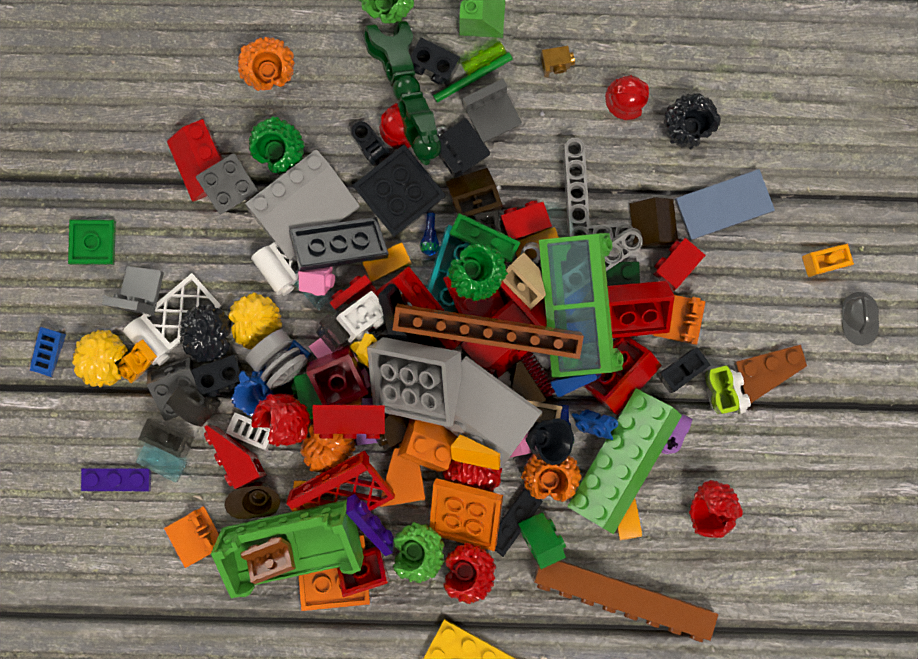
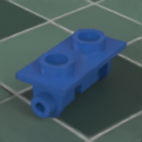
[572,409,618,440]

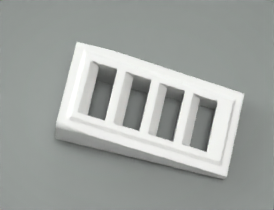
[226,412,270,451]

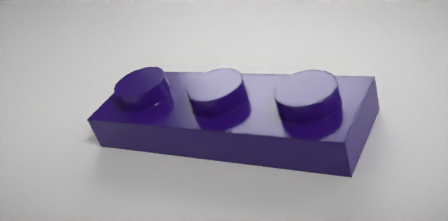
[81,468,151,491]
[346,494,394,556]

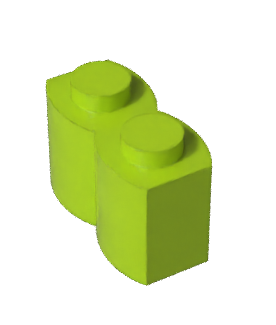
[705,365,739,414]

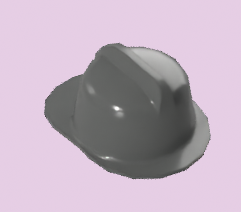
[842,292,879,346]

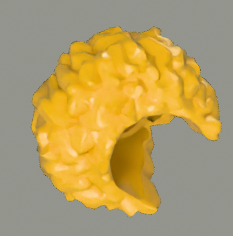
[228,292,282,350]
[72,329,128,387]

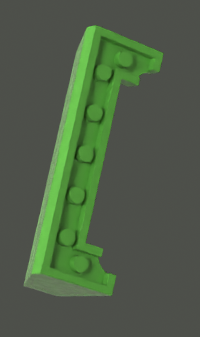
[459,0,505,38]
[211,500,364,598]

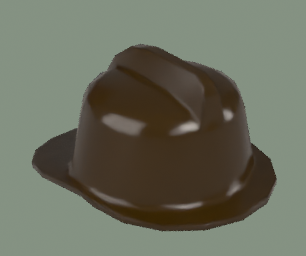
[224,482,280,519]

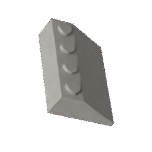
[245,149,360,261]
[367,337,462,427]
[444,356,542,468]

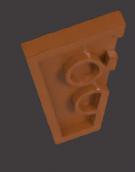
[734,345,807,403]

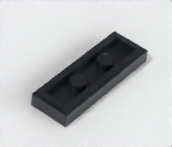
[495,488,543,557]

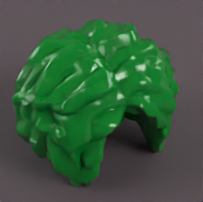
[249,116,305,174]
[448,244,508,301]

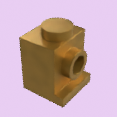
[541,45,575,77]

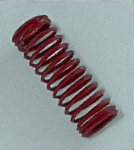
[519,351,555,398]

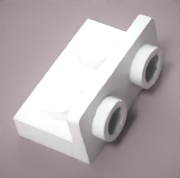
[336,291,384,344]

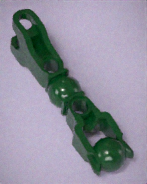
[363,21,441,165]

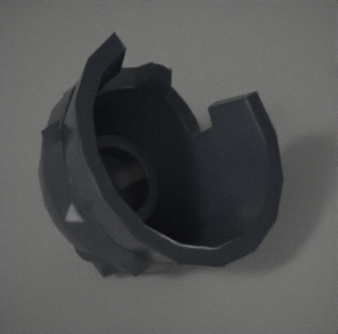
[525,418,574,465]

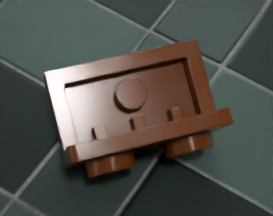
[240,537,296,584]

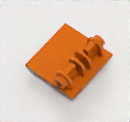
[653,295,706,345]
[164,506,219,568]

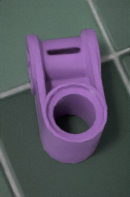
[661,413,692,454]

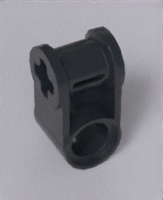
[351,121,390,165]

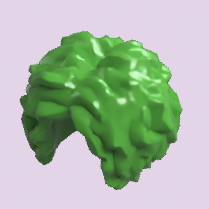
[359,0,414,24]
[393,522,444,583]

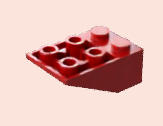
[204,425,266,489]

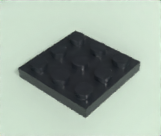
[352,144,446,238]

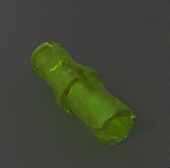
[461,41,506,75]

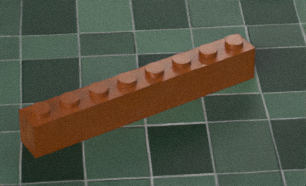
[392,304,584,359]
[533,560,719,642]

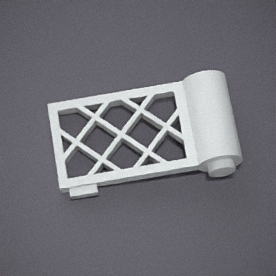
[251,243,299,296]
[123,273,222,366]

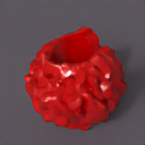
[251,394,310,447]
[442,459,502,492]
[689,480,743,538]
[443,542,496,604]

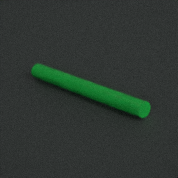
[433,52,513,103]

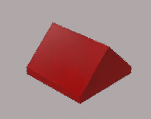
[337,547,390,598]

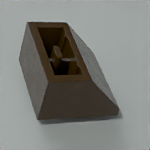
[446,168,502,219]

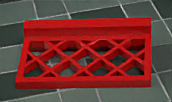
[374,266,462,350]
[286,450,395,511]

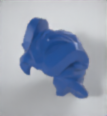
[231,370,275,416]

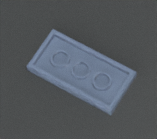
[675,169,775,241]

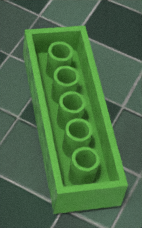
[567,389,682,534]

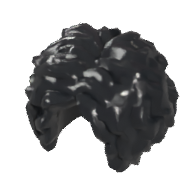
[664,93,721,150]
[179,304,232,363]

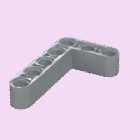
[563,138,635,249]
[520,228,642,299]

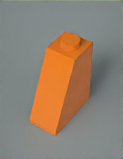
[380,443,426,507]

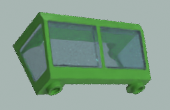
[539,233,623,377]

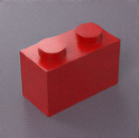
[500,200,552,241]
[653,238,706,291]

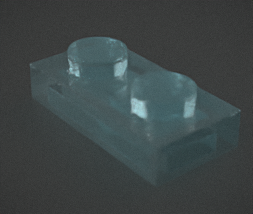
[136,442,188,483]

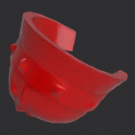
[605,75,649,120]
[379,103,411,149]

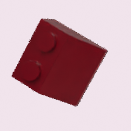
[306,346,368,405]

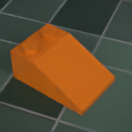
[397,419,457,472]

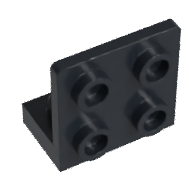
[437,119,490,178]

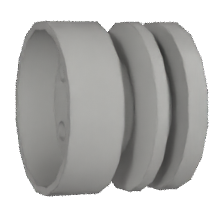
[246,329,308,390]

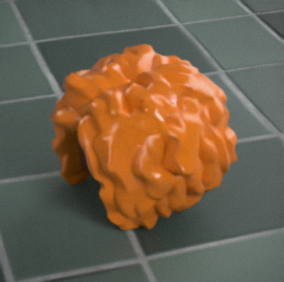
[238,37,295,91]
[300,423,356,474]
[521,454,581,502]

